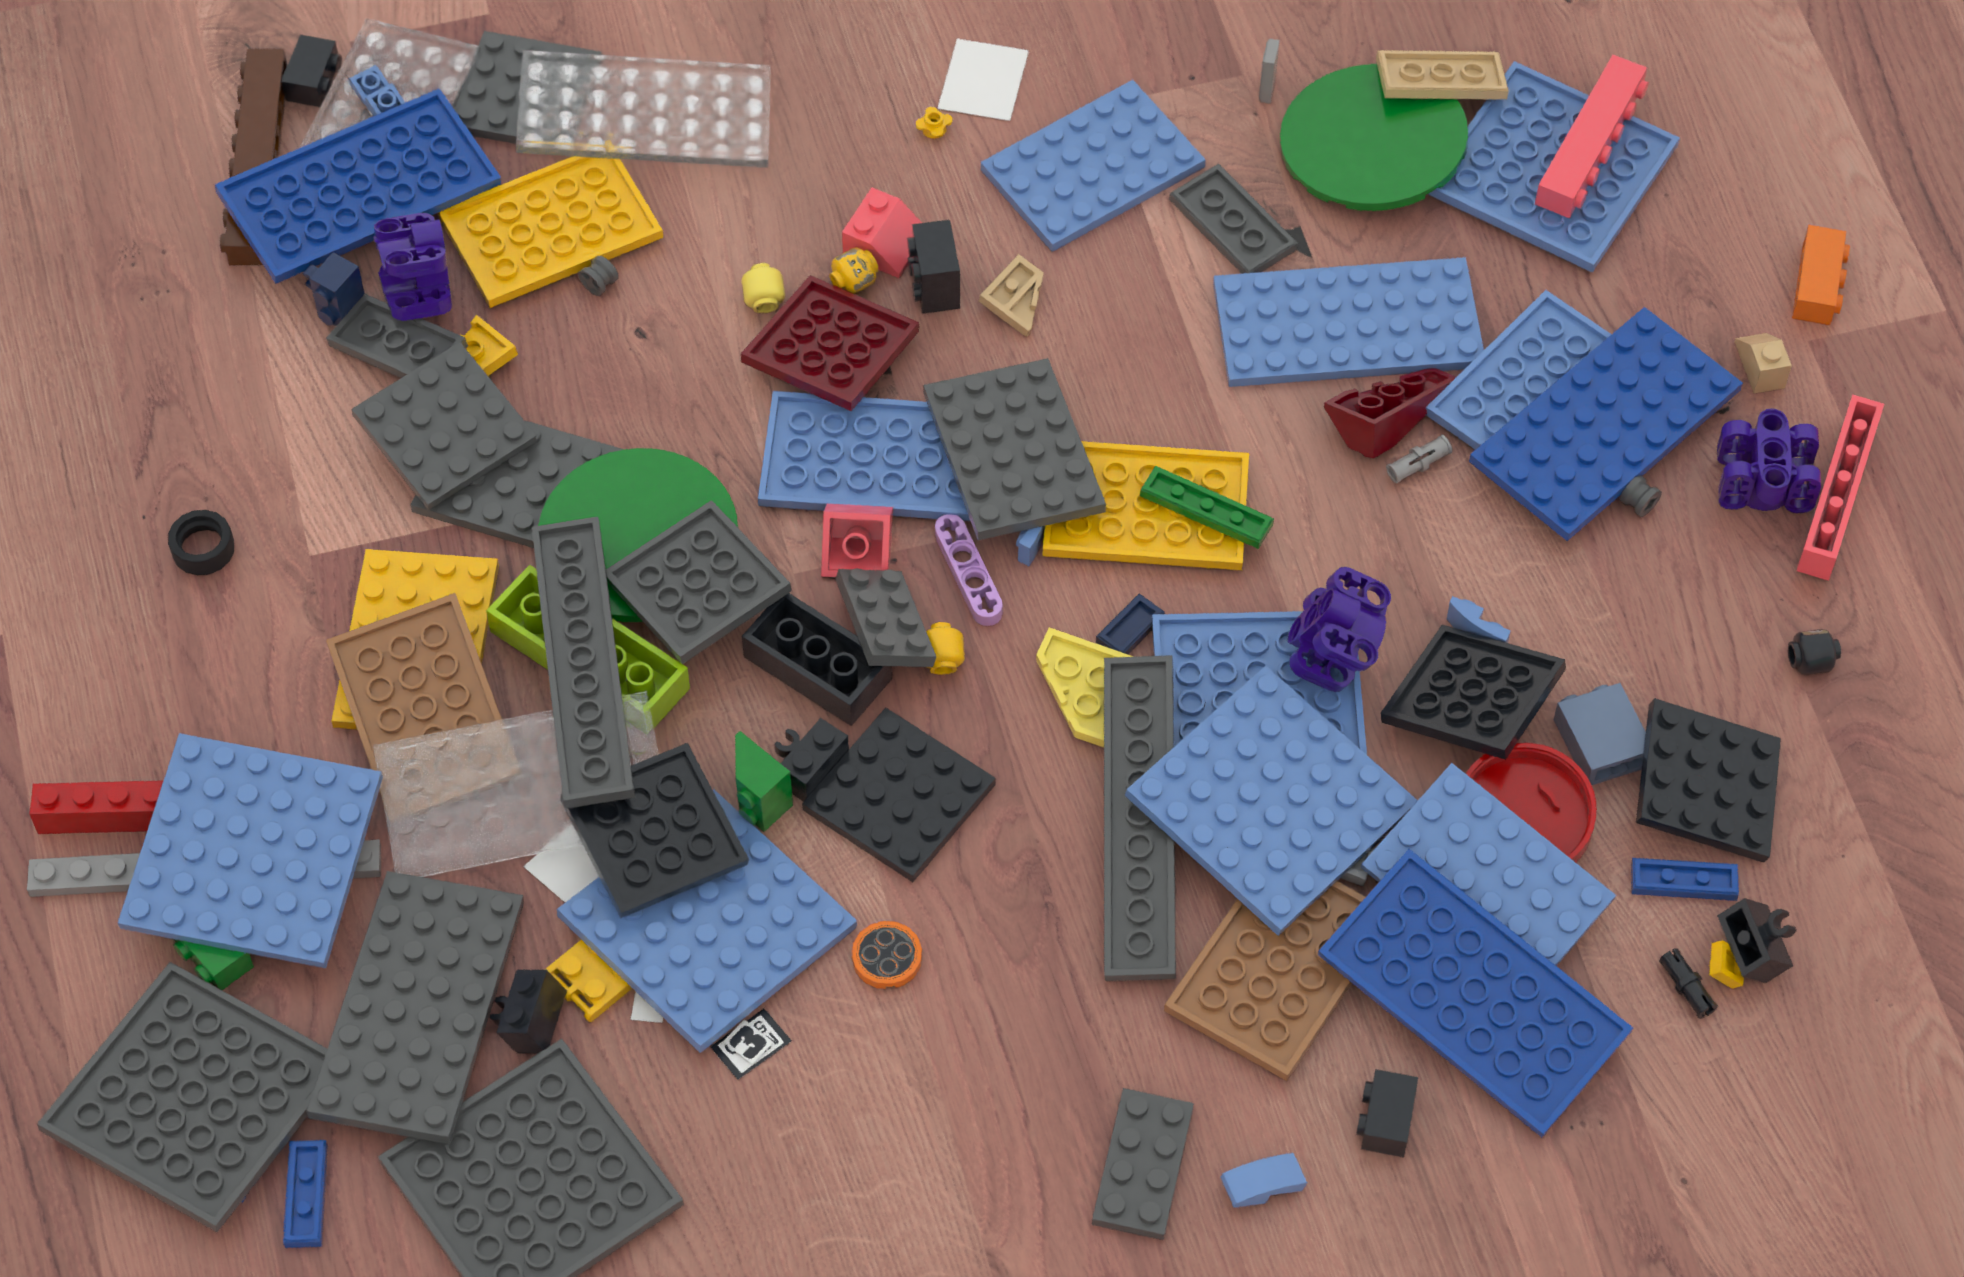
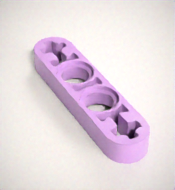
[935,514,1003,626]

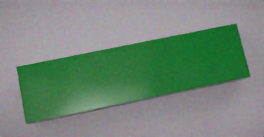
[1140,466,1274,549]

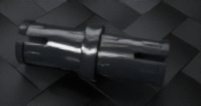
[1659,948,1718,1019]

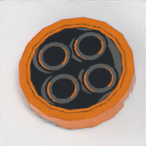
[852,921,922,989]

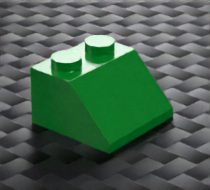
[735,731,793,832]

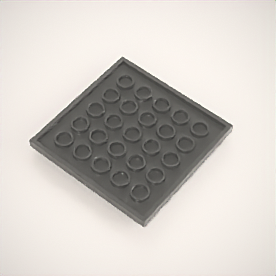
[37,962,327,1233]
[378,1038,684,1277]

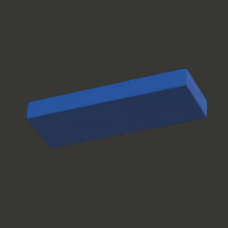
[1631,858,1739,901]
[283,1140,328,1248]

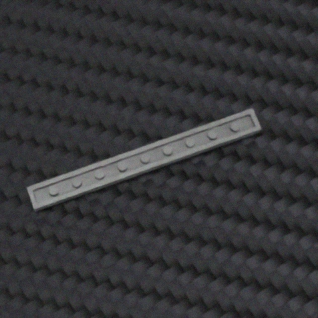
[27,839,381,897]

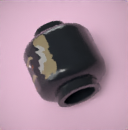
[1788,629,1841,675]

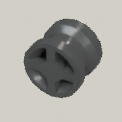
[578,255,619,296]
[1620,475,1662,517]

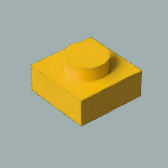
[1709,940,1744,989]

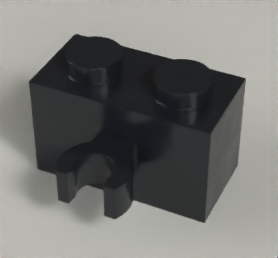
[774,718,849,802]
[1717,898,1797,983]
[489,970,567,1054]

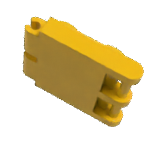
[545,939,632,1022]

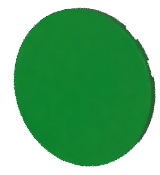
[1280,64,1468,211]
[538,448,738,622]

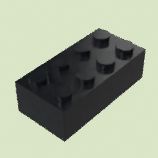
[742,593,892,726]

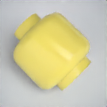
[741,263,785,313]

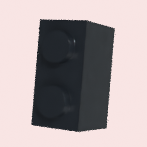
[281,35,342,107]
[1356,1069,1418,1158]

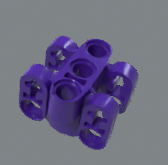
[373,213,452,321]
[1717,408,1821,513]
[1287,567,1391,692]

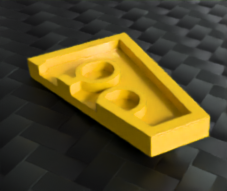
[460,315,518,376]

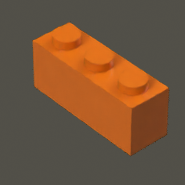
[1792,224,1850,325]

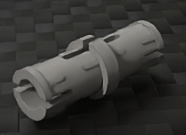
[1386,435,1452,483]

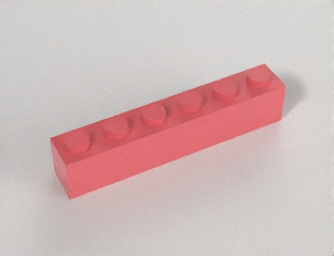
[1535,55,1649,218]
[1796,394,1884,581]

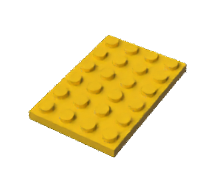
[438,142,664,308]
[1043,441,1249,570]
[331,549,499,729]

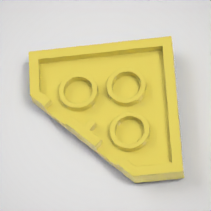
[1036,627,1134,748]

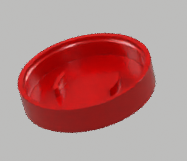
[1465,742,1597,862]

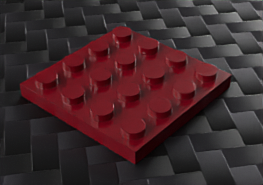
[741,275,919,411]

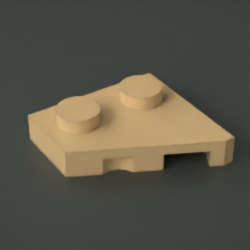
[979,254,1044,337]

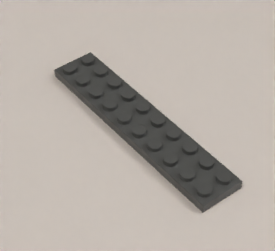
[532,516,635,809]
[1104,655,1176,981]

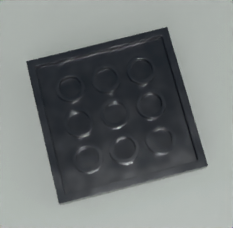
[1380,625,1566,760]
[1636,698,1781,863]
[802,708,996,882]
[560,743,749,918]

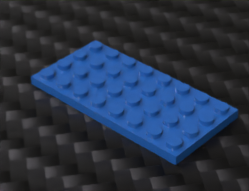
[215,88,501,284]
[1469,307,1743,541]
[1318,849,1633,1138]

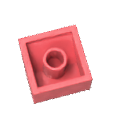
[842,187,922,278]
[821,503,893,577]

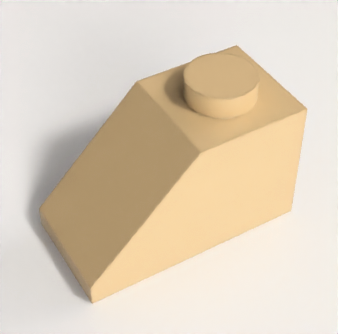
[1735,333,1792,393]

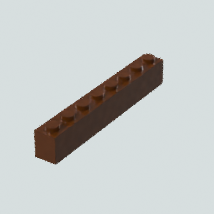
[220,49,288,265]

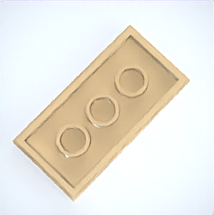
[1376,50,1509,99]

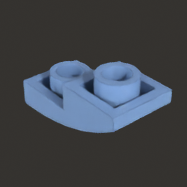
[349,65,405,116]
[1016,526,1045,566]
[1447,596,1511,643]
[1220,1153,1307,1208]

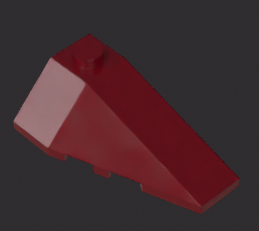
[1324,368,1456,458]

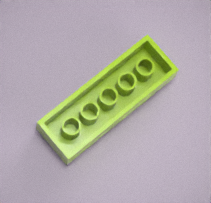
[486,565,690,736]

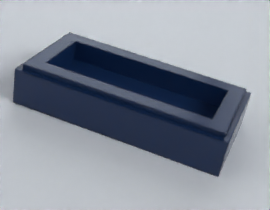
[1096,593,1165,654]

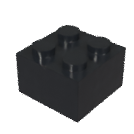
[907,220,960,314]

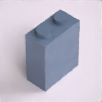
[1553,683,1646,785]

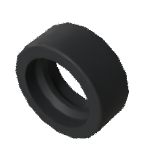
[168,510,234,575]

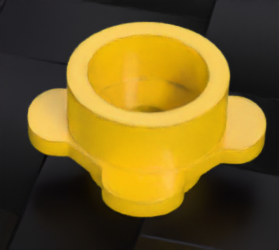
[916,107,953,139]

